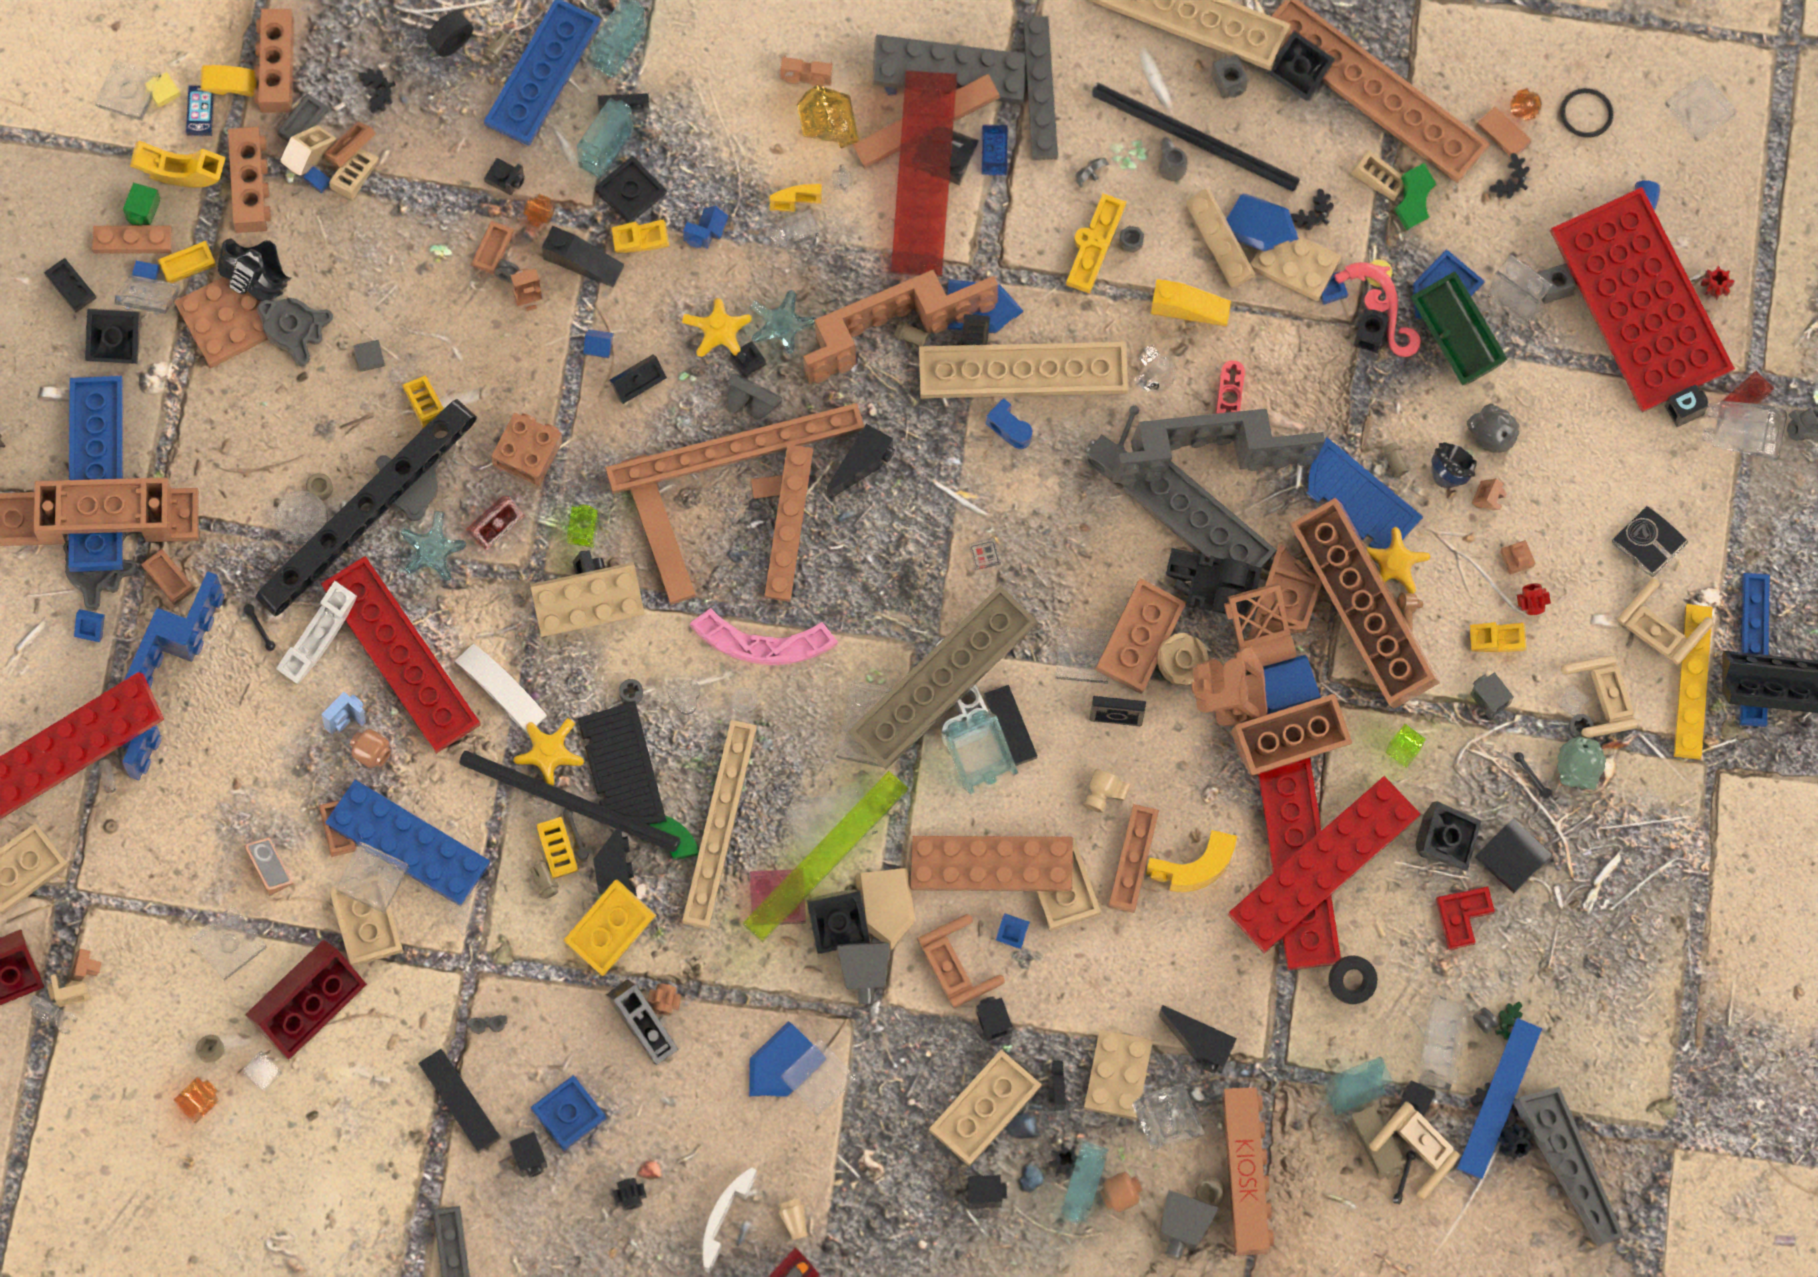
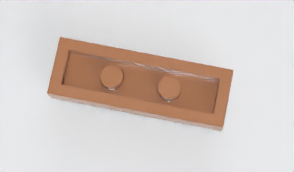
[92,226,172,254]

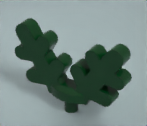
[1495,1002,1523,1040]

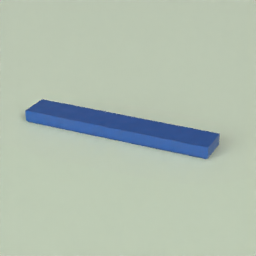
[1739,573,1770,727]
[1457,1018,1543,1180]

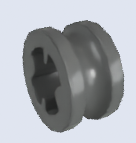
[494,260,520,283]
[619,679,643,704]
[1568,714,1594,738]
[1473,1007,1499,1034]

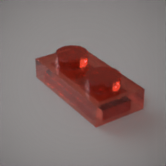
[1718,371,1774,424]

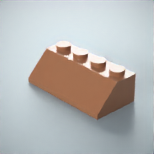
[1231,693,1352,776]

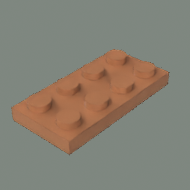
[1094,578,1186,694]

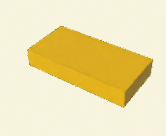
[158,241,216,285]

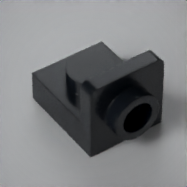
[484,158,525,195]

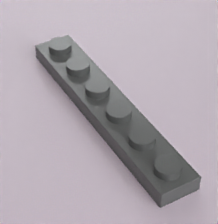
[1023,16,1058,160]

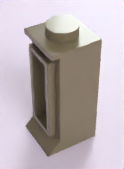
[1349,1103,1406,1180]

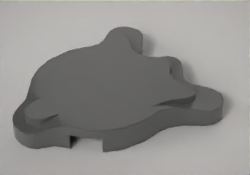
[257,297,333,366]
[376,455,442,521]
[63,540,137,611]

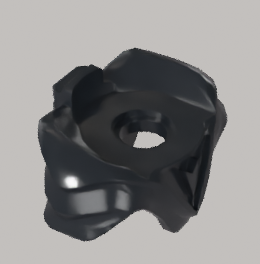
[218,238,292,301]

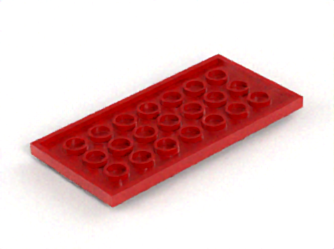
[1549,187,1735,413]

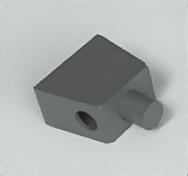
[837,942,889,1004]
[1159,1190,1218,1261]

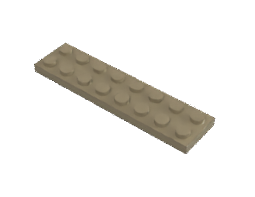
[848,585,1038,770]

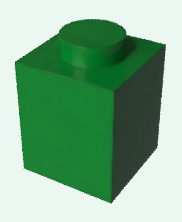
[123,182,161,226]

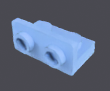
[321,692,366,735]

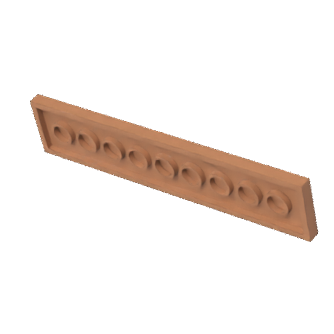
[1271,0,1490,183]

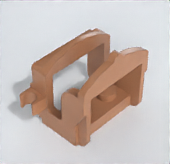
[1191,646,1267,726]

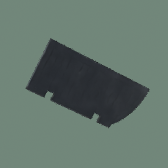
[578,701,667,824]

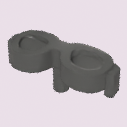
[1075,158,1110,188]
[467,1015,508,1034]

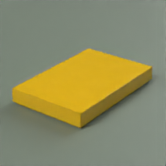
[563,880,657,976]

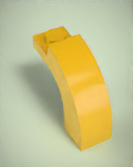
[130,141,225,188]
[1146,830,1238,892]

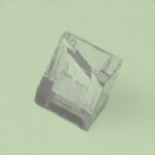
[242,1051,282,1092]

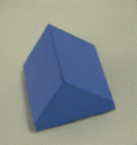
[698,206,728,239]
[584,329,614,358]

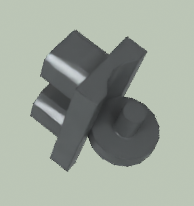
[1787,407,1818,441]

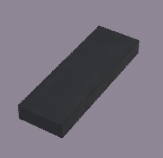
[984,685,1038,767]

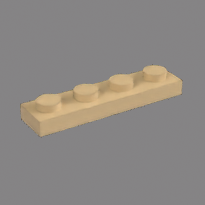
[1185,188,1255,289]

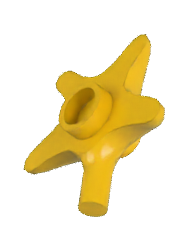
[682,298,752,357]
[1366,527,1431,594]
[513,718,584,786]

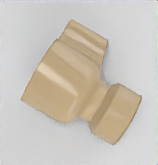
[1084,769,1131,813]

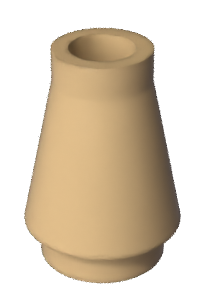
[778,1198,808,1241]

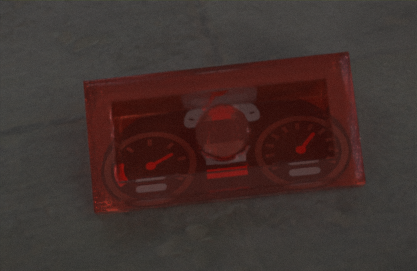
[466,495,525,550]

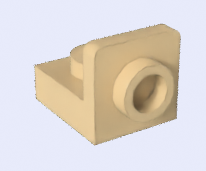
[47,974,91,1007]

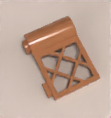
[1224,583,1296,672]

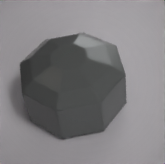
[1119,226,1144,253]

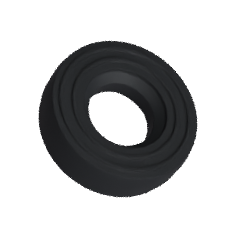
[1328,955,1378,1004]

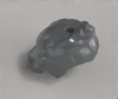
[1467,403,1520,453]

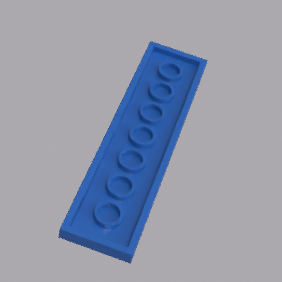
[69,376,123,572]

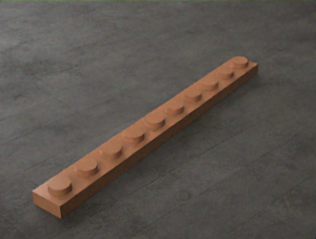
[605,403,864,494]

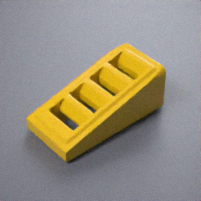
[402,375,444,428]
[536,817,578,879]

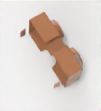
[780,54,833,87]
[511,268,542,311]

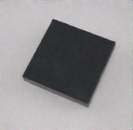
[594,155,667,224]
[1089,696,1146,727]

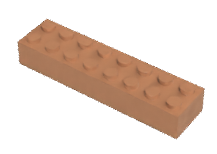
[1290,498,1440,709]

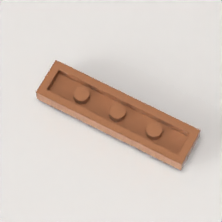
[1109,804,1159,913]

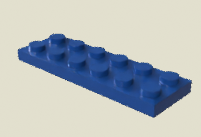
[484,0,601,147]
[325,780,490,907]

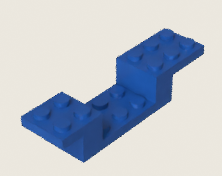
[122,571,225,781]

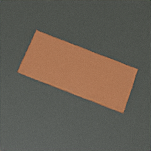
[751,475,783,499]

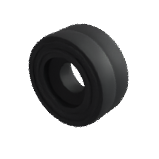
[426,11,474,57]

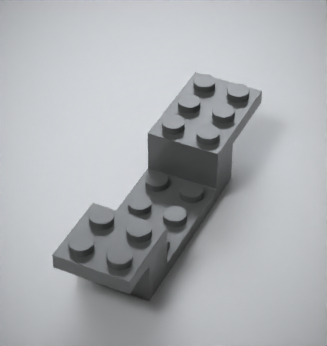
[1111,408,1325,485]

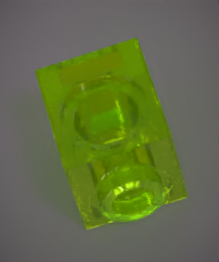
[567,504,599,548]
[1386,724,1426,768]

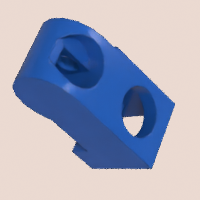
[986,398,1033,449]

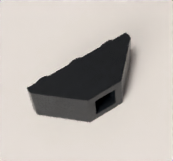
[593,829,637,897]

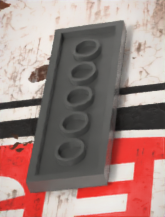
[872,34,1025,104]
[1123,461,1277,568]

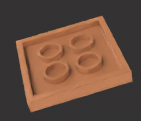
[174,277,268,368]

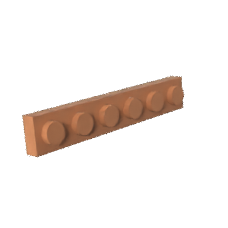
[764,444,813,602]

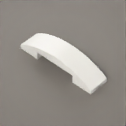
[276,581,357,684]
[454,644,547,735]
[703,1168,757,1274]

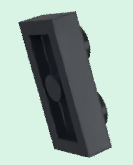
[597,93,650,114]
[609,354,667,404]

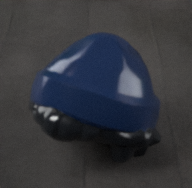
[1431,442,1477,488]

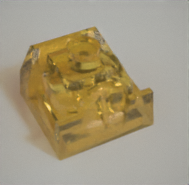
[797,85,859,148]

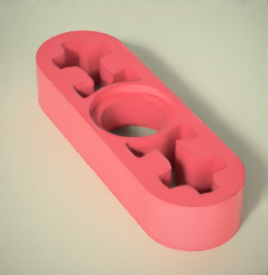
[1216,360,1245,414]

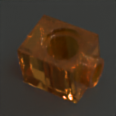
[173,1077,219,1124]

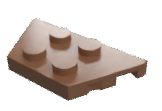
[1248,544,1322,638]

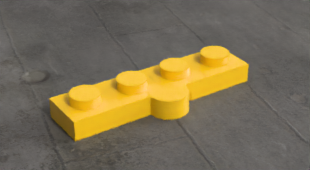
[1066,193,1127,294]

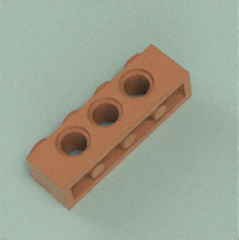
[254,9,294,113]
[228,127,271,234]

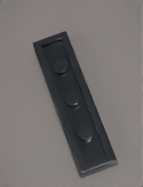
[418,1048,501,1153]

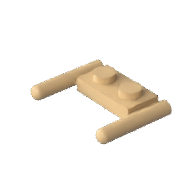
[1617,578,1714,665]
[1561,655,1637,738]
[1369,1102,1461,1200]

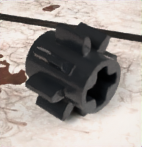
[1497,1124,1533,1160]
[1048,1143,1082,1179]
[612,1178,647,1211]

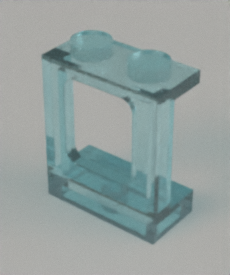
[1325,1056,1392,1115]

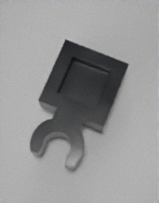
[1048,1060,1066,1111]

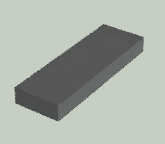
[433,1206,470,1277]

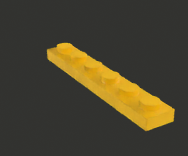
[1674,604,1713,760]

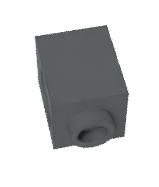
[1211,55,1248,99]
[1535,263,1577,304]
[1085,434,1127,480]
[1470,672,1514,719]

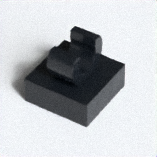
[730,341,766,378]
[572,550,605,574]

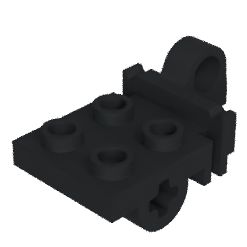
[1166,548,1262,619]

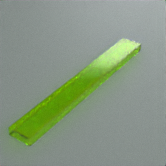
[743,771,909,943]

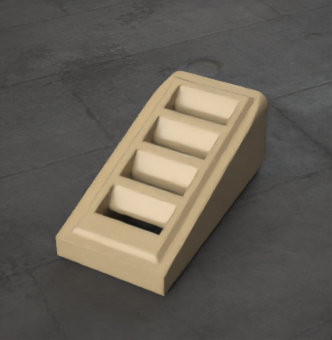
[329,149,379,201]
[1350,150,1404,201]

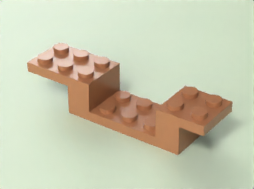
[803,270,998,384]
[0,478,199,546]

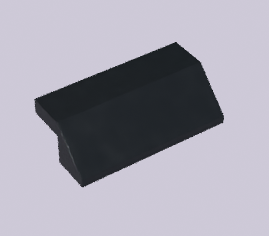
[1722,650,1818,713]

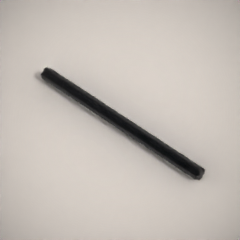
[1091,83,1300,191]
[459,751,681,852]

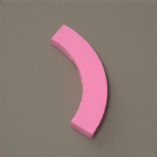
[690,608,838,665]

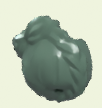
[1557,736,1606,790]

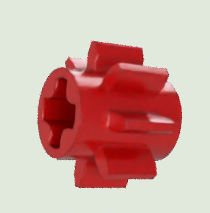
[1700,266,1734,300]
[1517,583,1551,615]

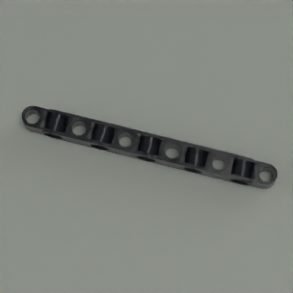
[255,399,477,617]

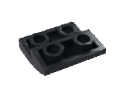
[1475,818,1553,894]

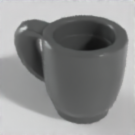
[1159,137,1188,181]

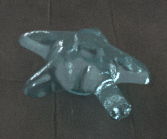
[750,290,817,354]
[401,511,467,581]

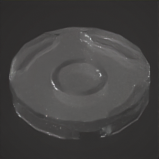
[275,491,328,543]

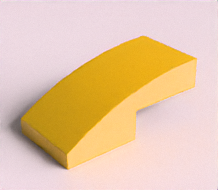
[201,65,256,97]
[769,184,822,212]
[611,219,670,253]
[1470,622,1527,652]

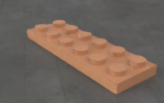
[911,836,1074,891]

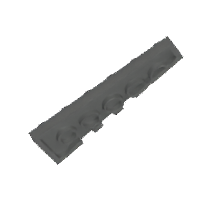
[1513,1086,1624,1246]

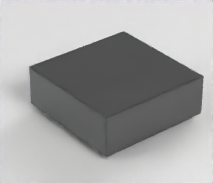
[353,340,385,372]

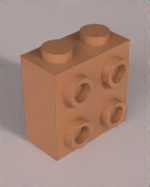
[491,412,562,486]

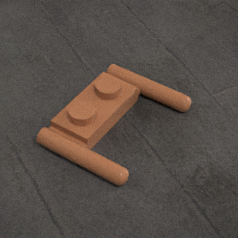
[917,914,1005,1009]

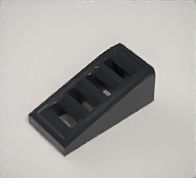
[961,314,990,345]

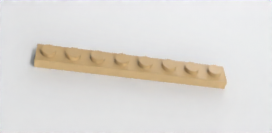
[683,720,757,929]

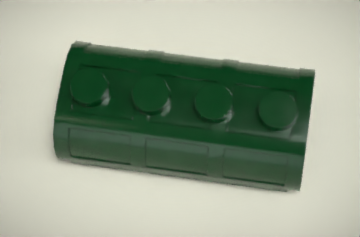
[1410,271,1508,386]

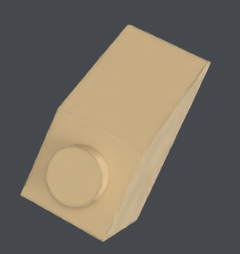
[280,125,337,176]

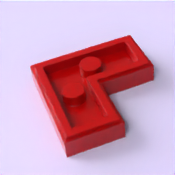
[1435,886,1495,950]

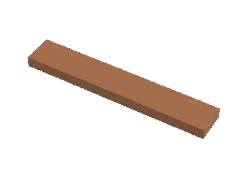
[852,74,1001,168]
[621,454,696,605]

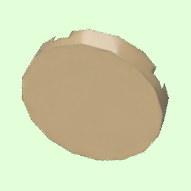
[1157,633,1209,686]

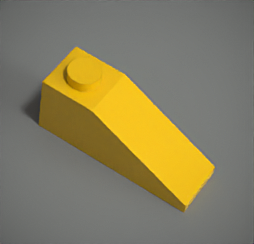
[1151,279,1231,326]

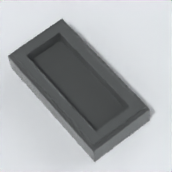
[277,93,329,142]

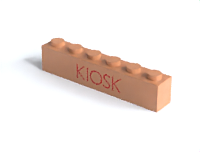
[1222,1087,1274,1256]

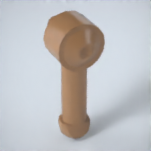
[1397,593,1423,632]

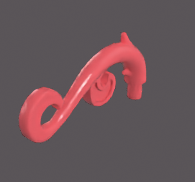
[1334,262,1421,358]

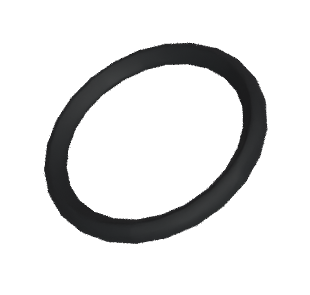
[1560,88,1614,138]

